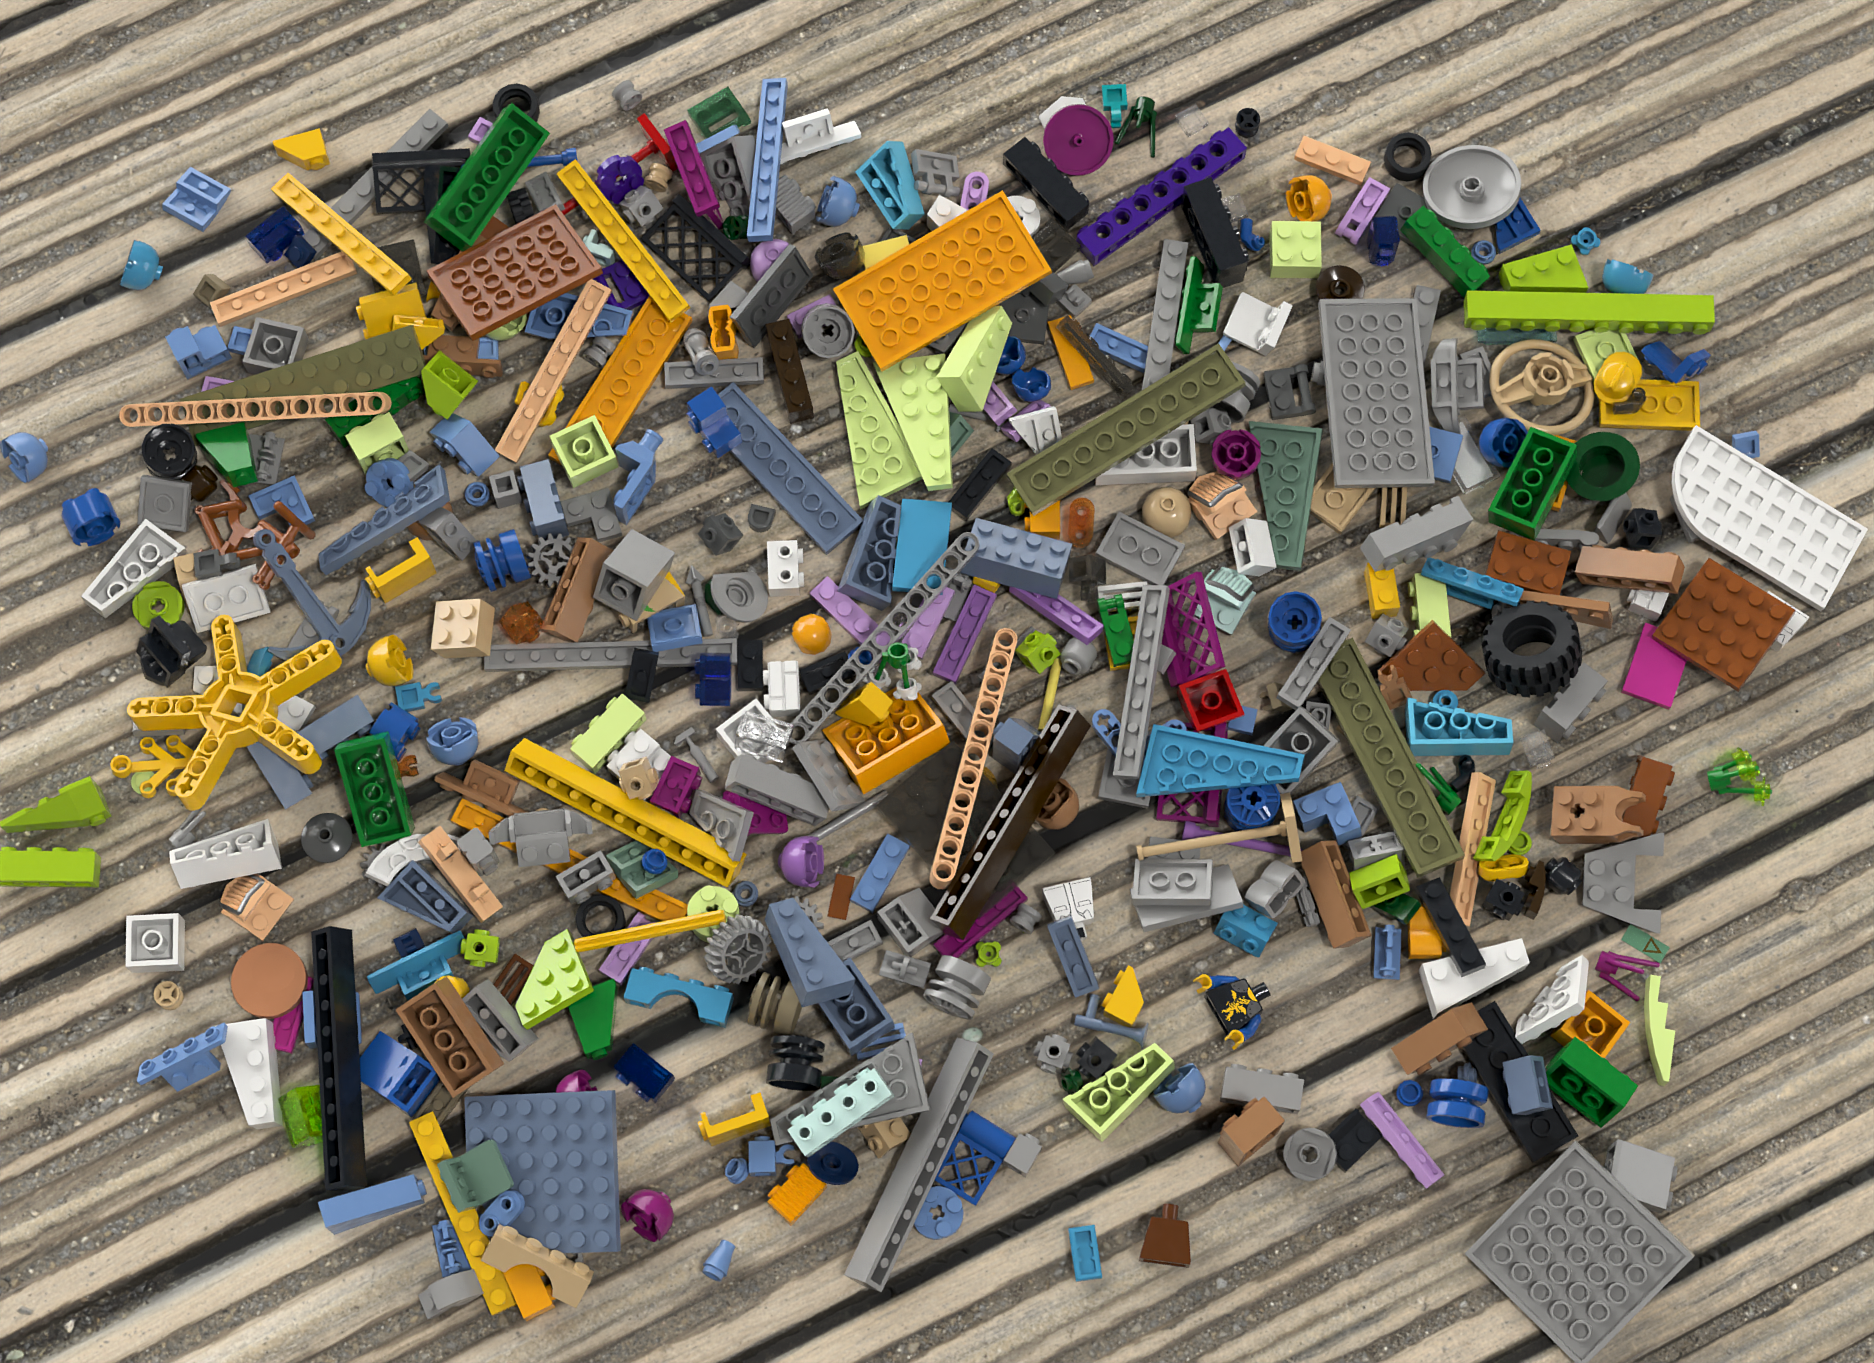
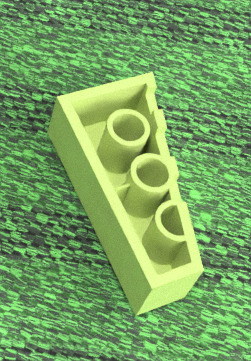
[937,306,1012,412]
[1063,1043,1175,1142]

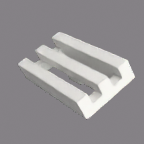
[1097,581,1147,612]

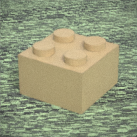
[431,599,495,659]

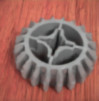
[704,914,772,984]

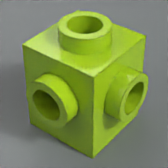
[1015,630,1061,674]
[461,929,500,967]

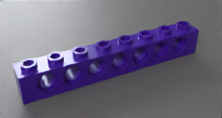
[1076,127,1247,266]

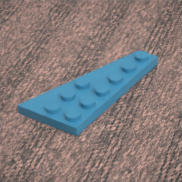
[1136,724,1304,798]

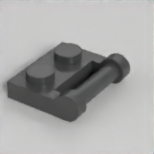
[1263,364,1316,420]

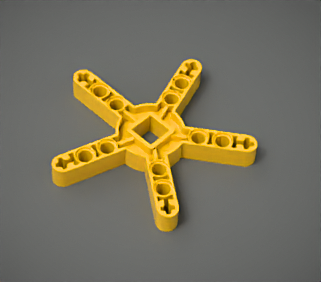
[127,615,342,811]

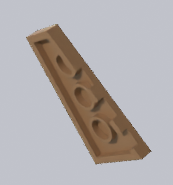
[1511,590,1613,629]

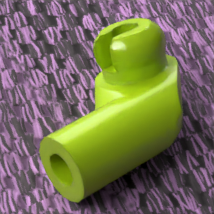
[1007,487,1025,516]

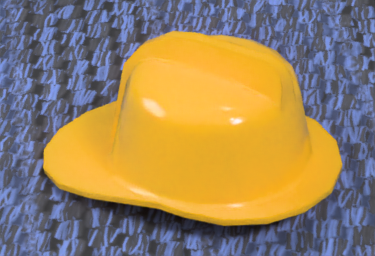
[1593,352,1642,405]

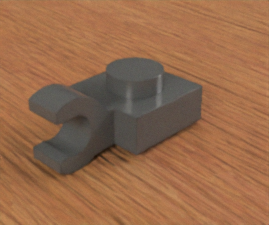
[193,549,241,580]

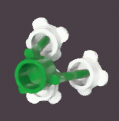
[863,642,922,701]

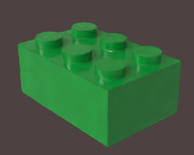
[1545,1037,1638,1128]

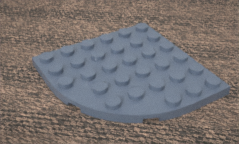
[465,1090,621,1253]

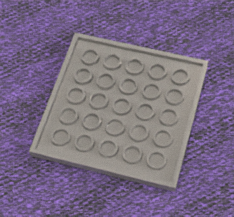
[1465,1141,1695,1363]

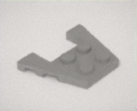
[1582,833,1664,934]

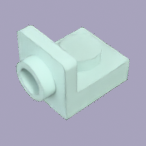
[583,229,615,267]

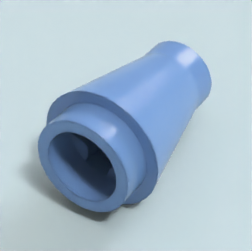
[702,1240,735,1282]

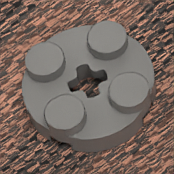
[1283,1128,1337,1181]

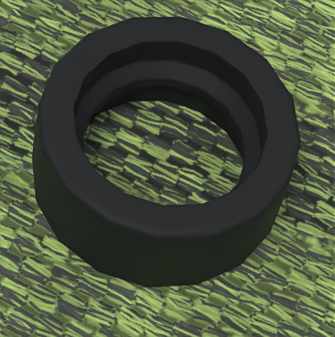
[493,83,540,122]
[1384,132,1432,182]
[575,894,626,937]

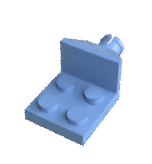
[613,429,663,526]

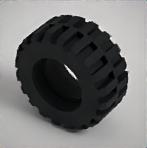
[1481,600,1582,698]

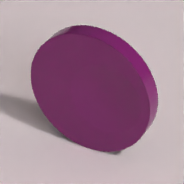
[1043,104,1114,176]

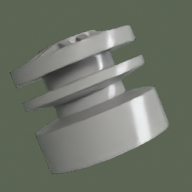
[801,303,855,358]
[1209,362,1260,423]
[923,955,991,1020]

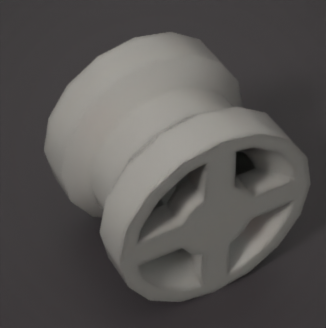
[612,80,642,111]
[1010,903,1042,935]

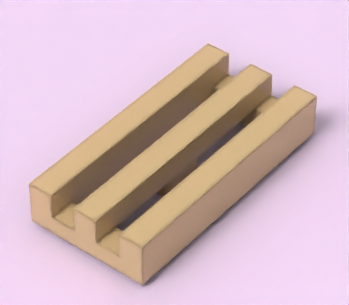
[1379,487,1407,528]

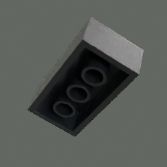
[1181,177,1249,288]

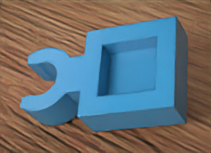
[395,682,442,712]

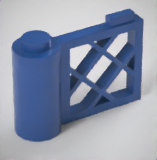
[935,1110,1016,1206]

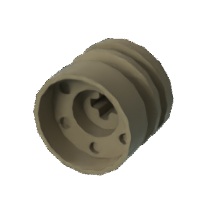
[747,972,802,1036]

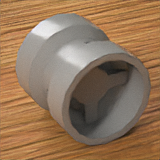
[582,337,616,369]

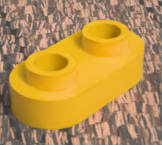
[1478,854,1529,882]

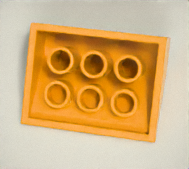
[822,687,951,795]

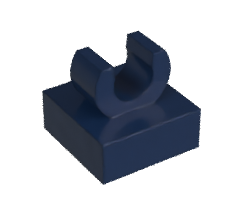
[393,928,425,958]

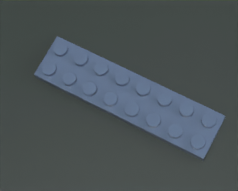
[718,382,864,555]

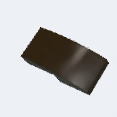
[1524,860,1546,920]

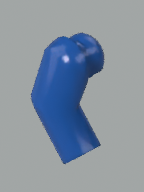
[1240,218,1265,251]

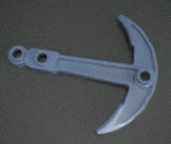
[253,529,371,661]

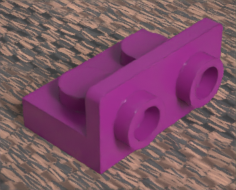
[650,756,703,819]

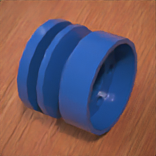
[474,529,531,592]
[1268,591,1322,653]
[1224,784,1280,832]

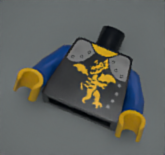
[1193,974,1271,1050]

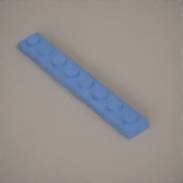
[747,78,788,242]

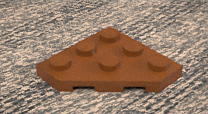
[1377,620,1486,691]

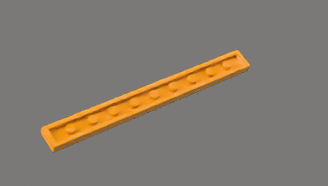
[450,798,688,922]

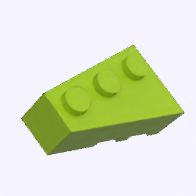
[1498,244,1589,293]

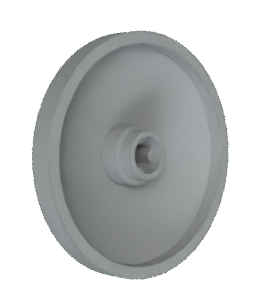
[1423,145,1521,229]

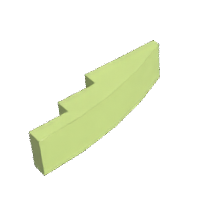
[1644,975,1675,1086]

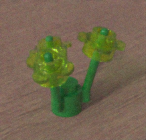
[1707,747,1773,806]

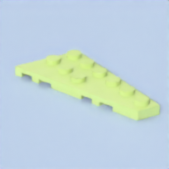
[836,351,923,509]
[873,354,953,491]

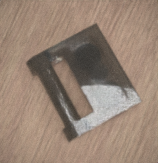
[1032,219,1081,273]

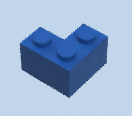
[686,387,742,458]

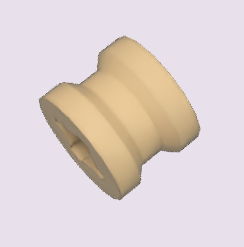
[644,163,673,192]
[154,981,184,1011]

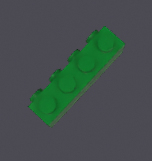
[1400,205,1490,298]
[325,377,425,448]

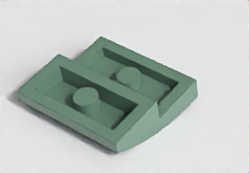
[606,840,678,899]

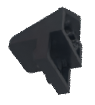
[136,615,207,688]

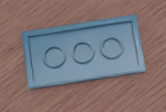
[892,498,952,595]

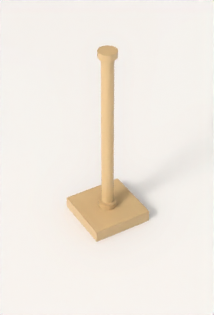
[1136,792,1302,863]

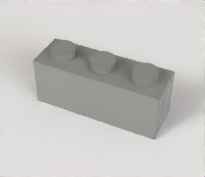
[1220,1064,1304,1115]

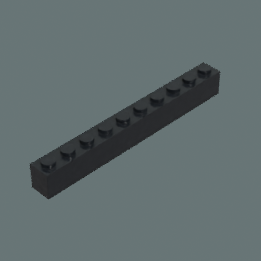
[311,926,367,1192]

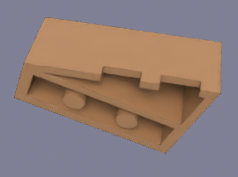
[1391,1002,1488,1075]

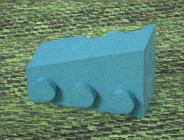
[855,141,925,230]

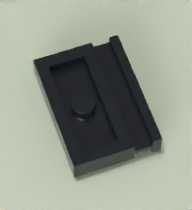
[1329,1108,1383,1173]

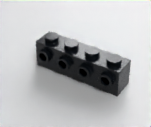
[1003,137,1089,231]

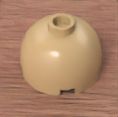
[1142,487,1191,538]

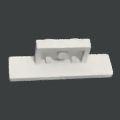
[780,108,861,164]

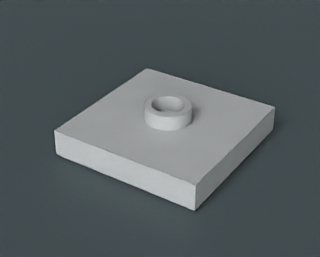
[137,475,192,532]

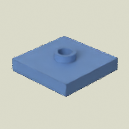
[1429,427,1463,483]
[647,604,703,652]

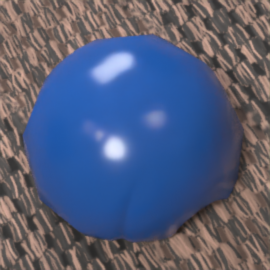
[996,336,1026,374]
[1012,367,1051,402]

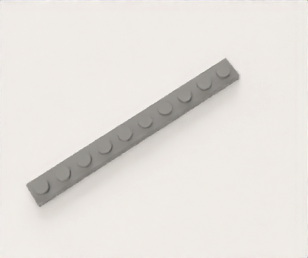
[484,638,738,672]

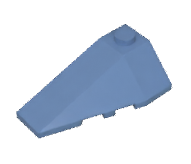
[525,293,633,339]

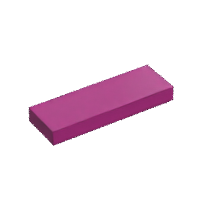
[273,977,314,1054]

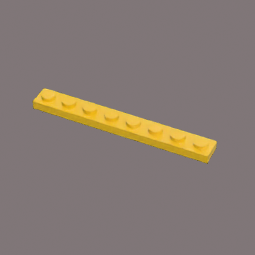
[556,159,690,322]
[271,173,411,296]
[409,1111,517,1316]

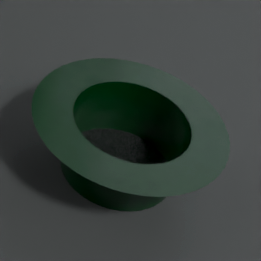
[1566,432,1640,501]

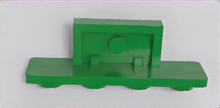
[1174,256,1223,354]

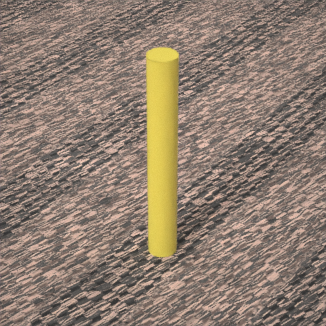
[1038,658,1062,732]

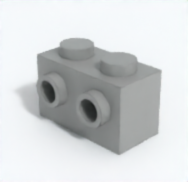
[556,850,616,905]

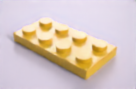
[1599,379,1700,431]

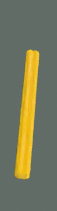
[574,910,726,953]

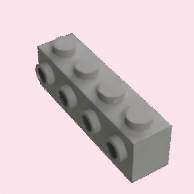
[725,754,829,826]

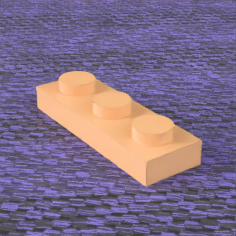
[1294,136,1371,186]

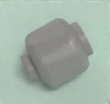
[1060,637,1097,675]

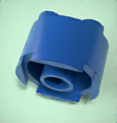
[61,488,121,546]
[369,703,421,762]

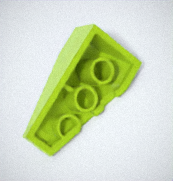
[0,776,112,833]

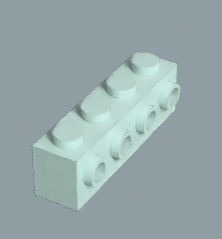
[787,1068,895,1157]

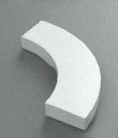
[364,834,461,887]

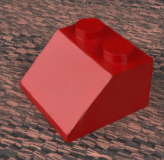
[1177,669,1245,733]

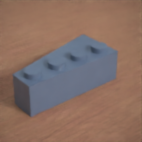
[765,898,855,1007]

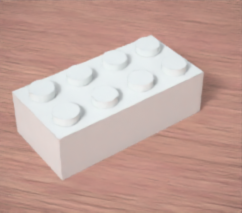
[1095,424,1197,485]

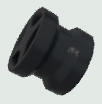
[1235,108,1260,138]

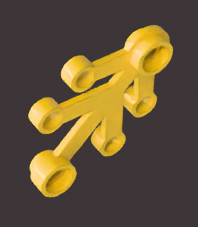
[110,735,196,798]

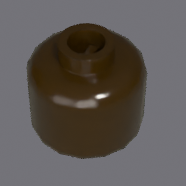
[181,465,218,502]

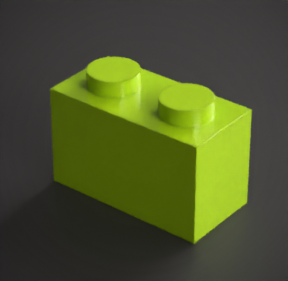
[1349,854,1410,909]

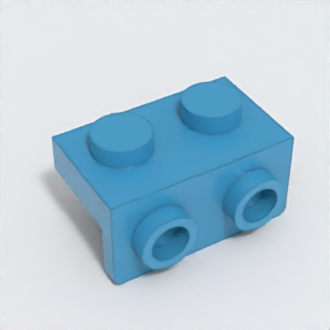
[1214,904,1278,958]

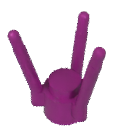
[1595,951,1660,1001]

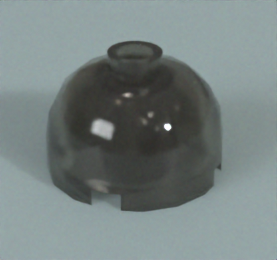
[815,232,865,280]

